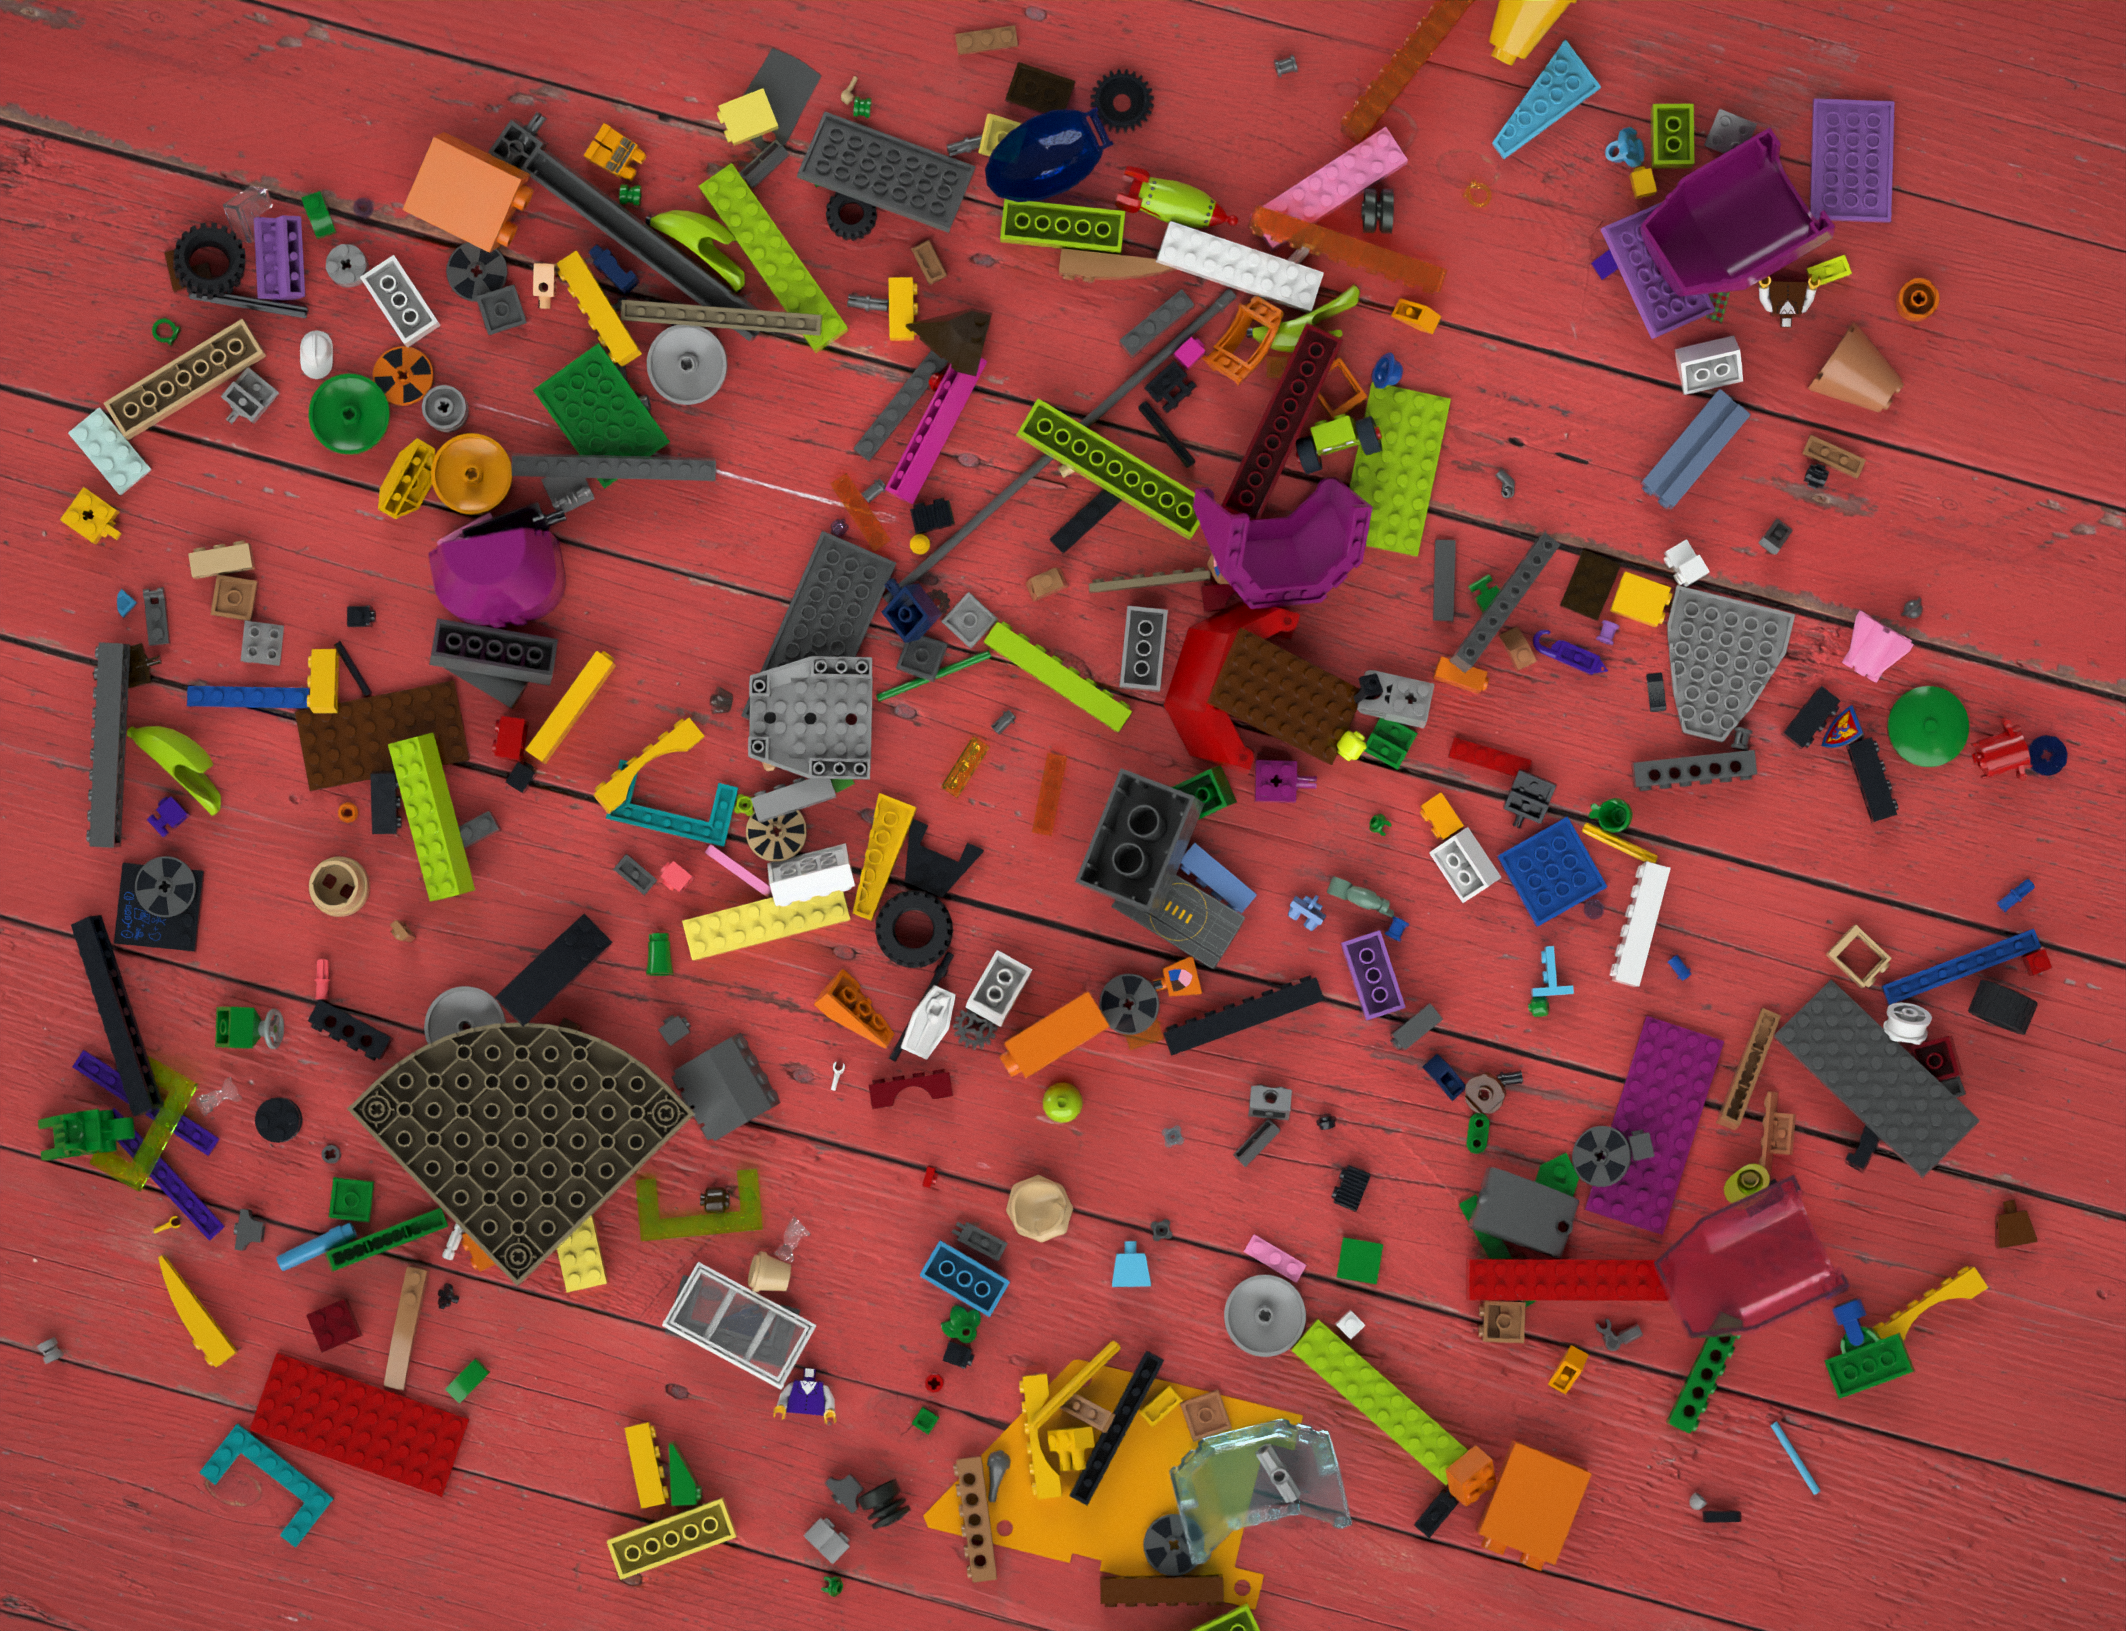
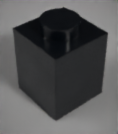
[505,761,537,794]

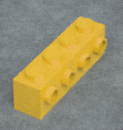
[624,1422,669,1509]

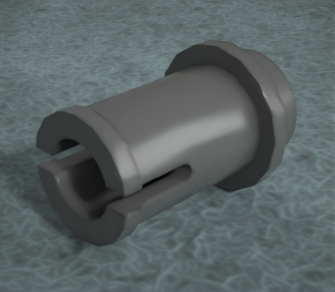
[861,478,886,503]
[991,709,1016,735]

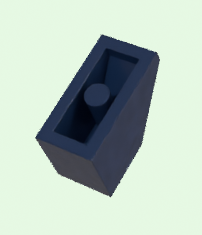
[1422,1054,1466,1101]

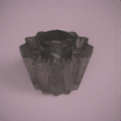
[927,589,950,614]
[709,687,733,714]

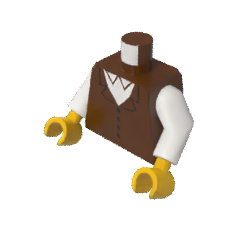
[1759,274,1820,328]

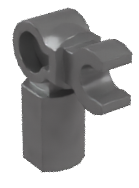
[1596,1319,1643,1351]

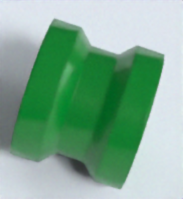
[853,96,872,118]

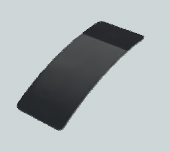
[1646,673,1666,712]

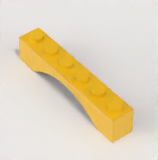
[593,718,704,814]
[1872,1266,1988,1341]
[1019,1373,1062,1500]

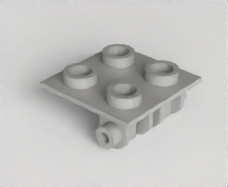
[1704,109,1757,154]
[541,477,595,513]
[240,621,284,666]

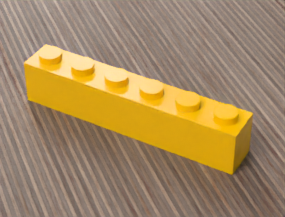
[556,250,642,367]

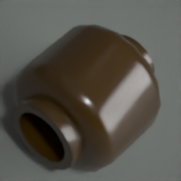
[700,1187,730,1214]

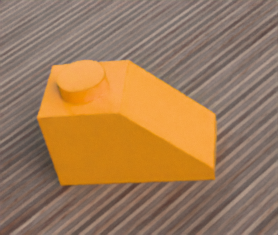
[1391,298,1441,334]
[1548,1345,1589,1395]

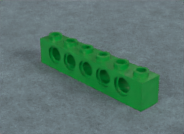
[1666,1312,1744,1434]

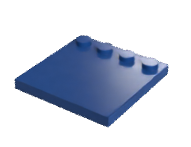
[1496,816,1607,927]

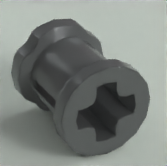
[1274,55,1298,78]
[1731,727,1753,751]

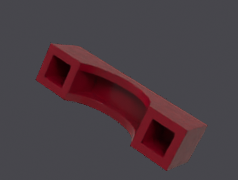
[1201,582,1237,613]
[868,1069,953,1109]

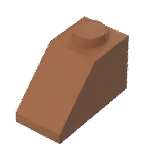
[1499,627,1537,671]

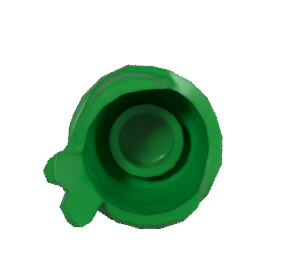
[1588,798,1633,833]

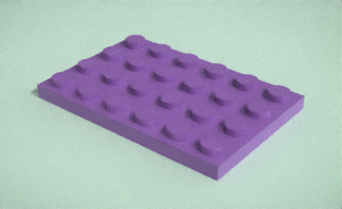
[1810,99,1895,223]
[1600,202,1716,339]

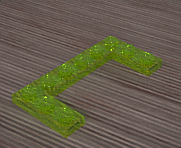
[89,1055,199,1192]
[635,1169,763,1241]

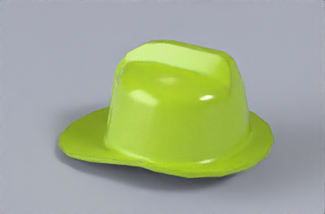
[1724,1164,1770,1206]

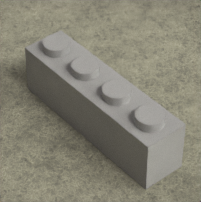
[751,777,837,823]

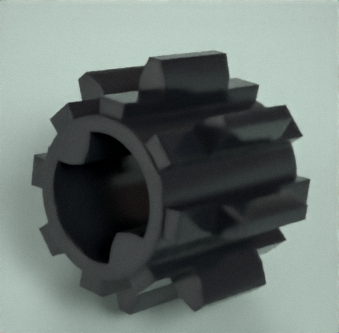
[1804,463,1829,489]

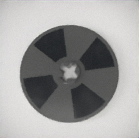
[446,242,507,302]
[135,856,196,917]
[1099,974,1160,1035]
[1572,1126,1631,1187]
[1143,1514,1205,1576]

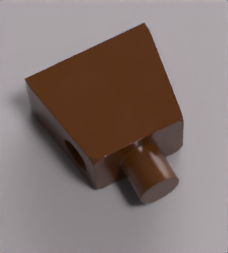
[1995,1200,2038,1249]

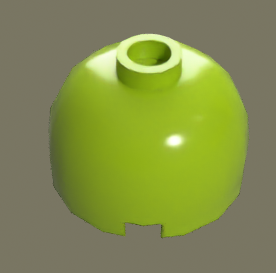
[1042,1082,1083,1123]

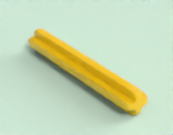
[1582,823,1658,864]

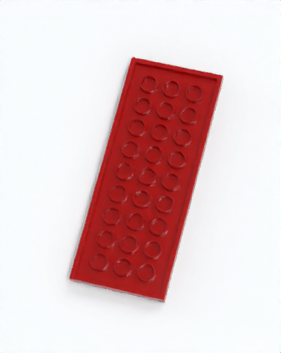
[250,1352,470,1497]

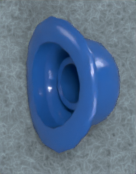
[1371,352,1403,389]

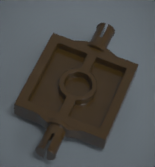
[93,643,162,689]

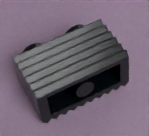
[910,498,955,535]
[1331,1165,1371,1212]

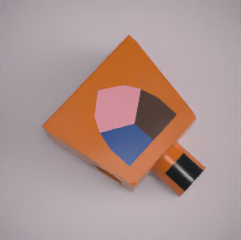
[1153,956,1202,997]

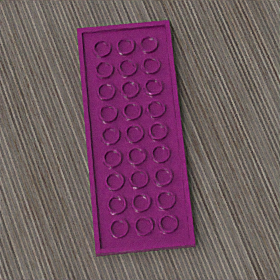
[1584,1016,1724,1235]

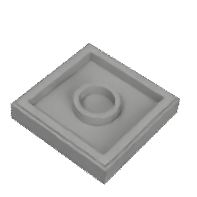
[941,592,998,649]

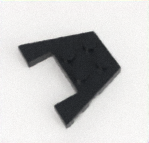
[905,819,984,898]

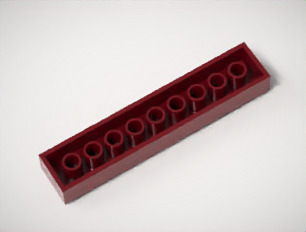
[1221,322,1344,521]

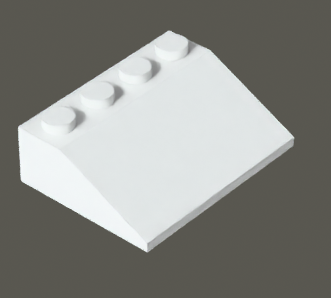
[767,843,855,906]

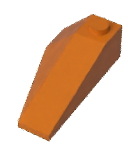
[814,969,895,1048]

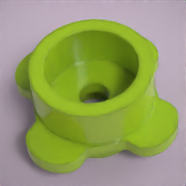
[734,794,754,816]

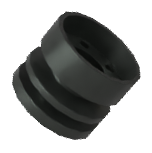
[857,1479,911,1530]

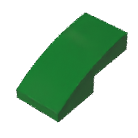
[445,1358,490,1404]

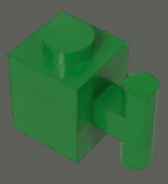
[1468,574,1502,613]

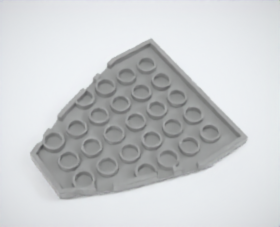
[1667,585,1795,743]

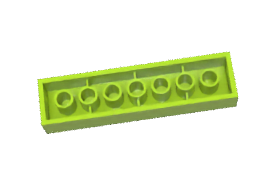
[388,733,475,902]

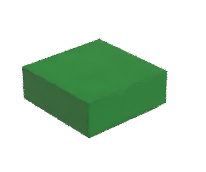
[911,1406,940,1435]

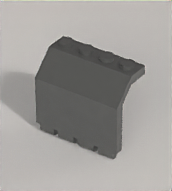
[671,1033,781,1141]

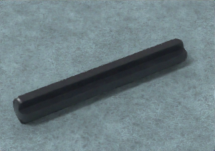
[1138,401,1195,468]

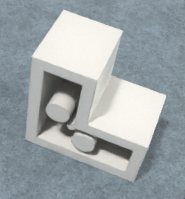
[1663,539,1710,587]

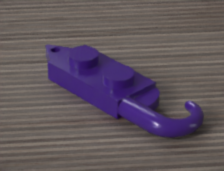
[1533,630,1608,676]

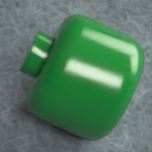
[1528,996,1549,1017]

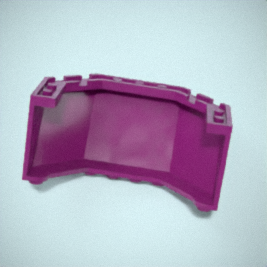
[1193,477,1373,609]

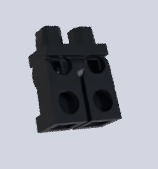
[1845,1125,1882,1173]

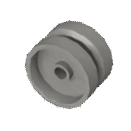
[422,385,469,433]

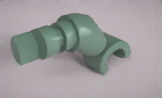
[1327,876,1394,917]

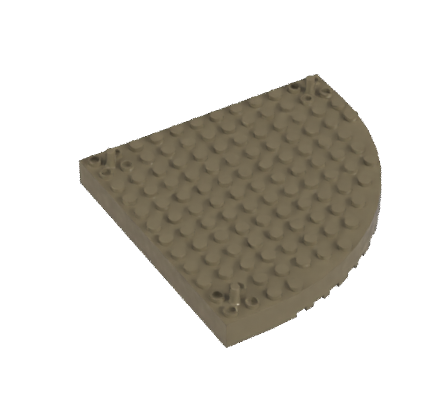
[347,1022,696,1286]

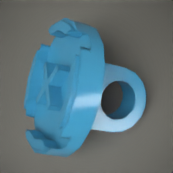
[1605,127,1645,167]

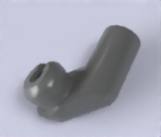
[1495,469,1515,499]

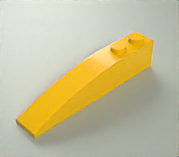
[158,1255,238,1367]

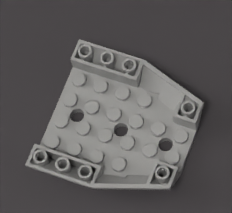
[748,656,873,780]

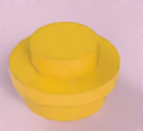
[910,534,930,555]

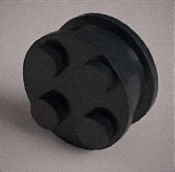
[255,1098,303,1143]

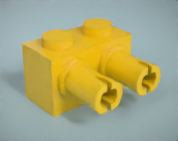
[1048,1426,1095,1471]

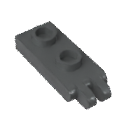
[952,1222,1008,1261]

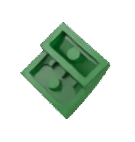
[1365,718,1418,770]

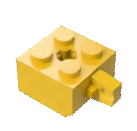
[60,487,122,545]

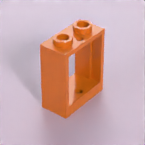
[1316,357,1367,421]

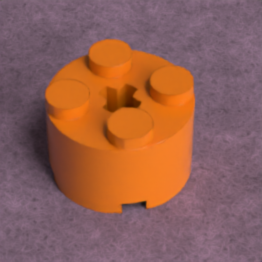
[1895,278,1940,322]

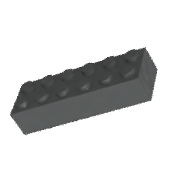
[429,618,558,686]

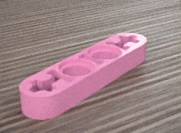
[705,844,772,898]

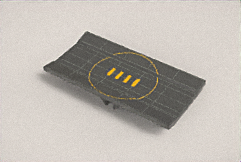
[1111,875,1246,970]

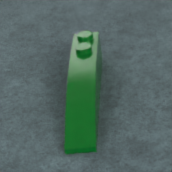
[324,1208,448,1272]

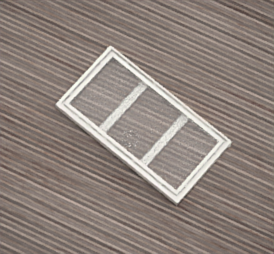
[662,1262,816,1389]

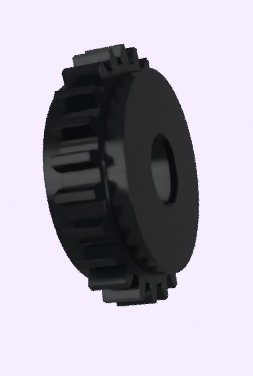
[1090,69,1154,134]

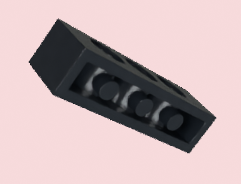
[308,999,393,1061]

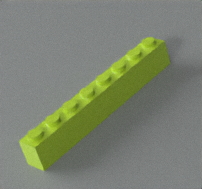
[984,621,1132,733]

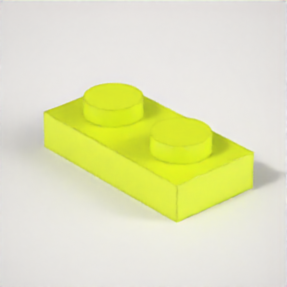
[1806,255,1852,286]

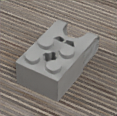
[1357,670,1435,728]

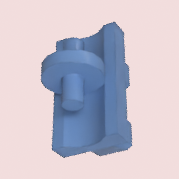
[1288,895,1326,931]

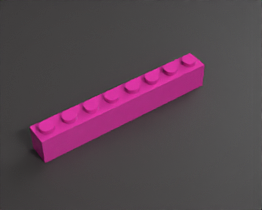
[885,358,987,504]

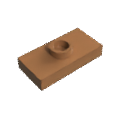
[911,240,947,286]

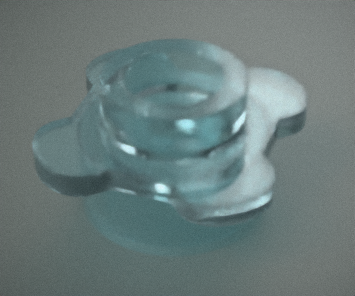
[1162,1125,1184,1148]

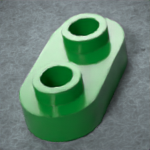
[1466,1113,1490,1154]

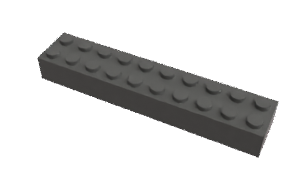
[86,642,131,848]

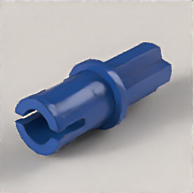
[1997,879,2035,912]

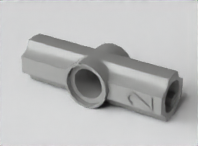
[1255,1444,1301,1503]

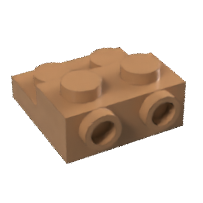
[1478,1300,1526,1343]

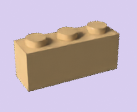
[188,541,255,579]

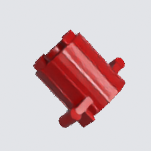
[1971,718,2032,781]

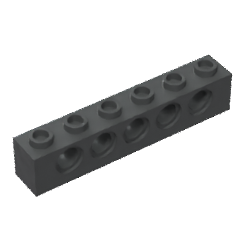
[1631,750,1757,791]

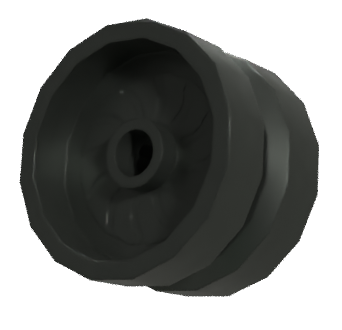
[1361,188,1394,234]

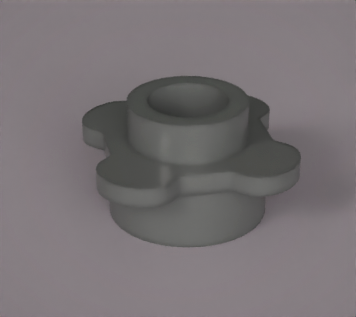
[1150,1219,1173,1241]

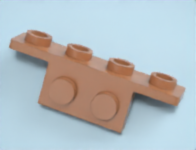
[1759,1091,1796,1174]

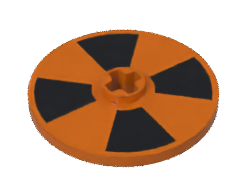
[373,346,434,406]

